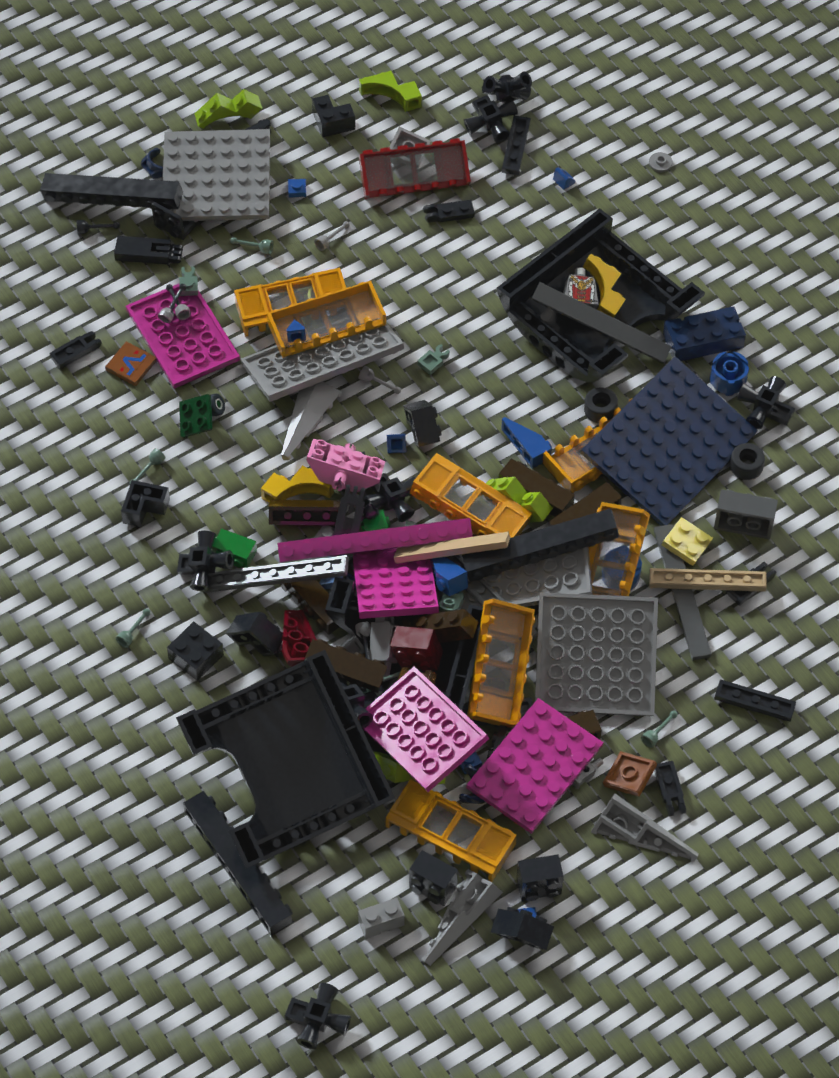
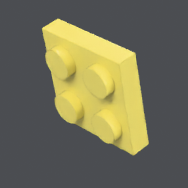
[661,517,713,566]

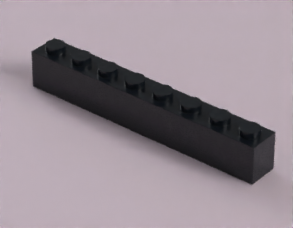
[40,173,183,210]
[462,508,619,581]
[183,791,293,936]

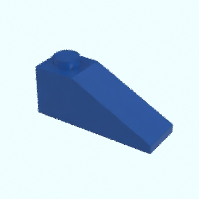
[501,417,552,469]
[430,557,468,597]

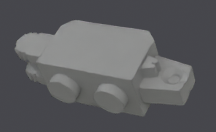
[369,616,399,678]

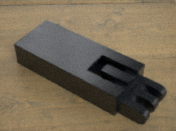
[114,236,183,265]
[333,484,365,558]

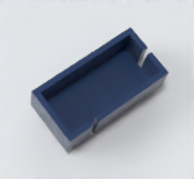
[663,306,746,361]

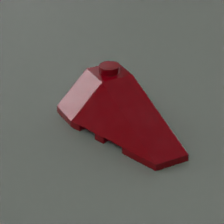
[282,610,317,667]

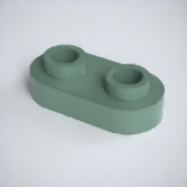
[439,591,464,613]

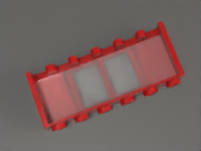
[359,138,471,199]

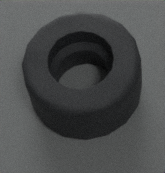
[584,387,618,423]
[730,443,765,480]

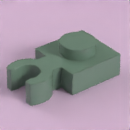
[179,266,198,296]
[417,344,450,375]

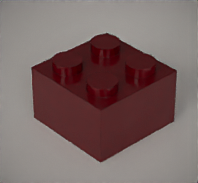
[390,626,443,671]

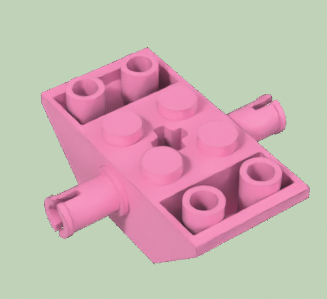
[306,439,385,492]

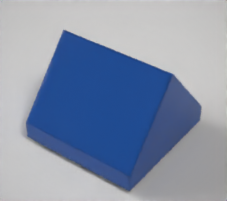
[553,168,576,190]
[286,319,306,342]
[387,434,406,453]

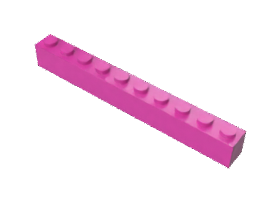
[277,518,473,563]

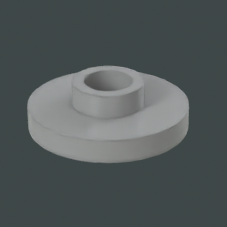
[649,152,672,173]

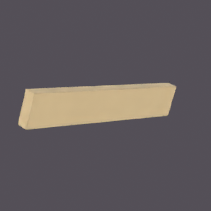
[394,532,510,564]
[649,568,766,591]

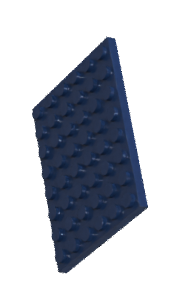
[580,357,758,526]

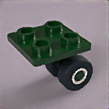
[179,393,225,438]

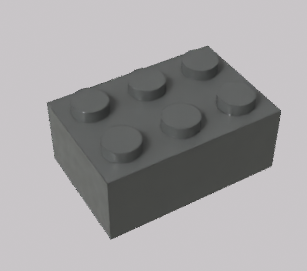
[714,490,778,539]

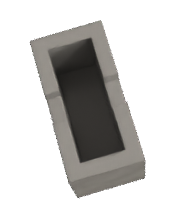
[358,898,405,939]

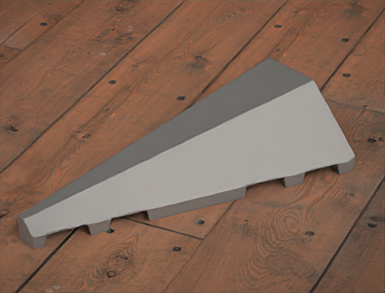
[281,381,342,460]
[591,794,699,861]
[422,869,503,966]

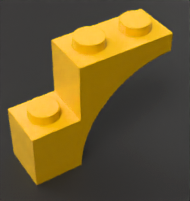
[583,254,626,318]
[261,465,334,503]

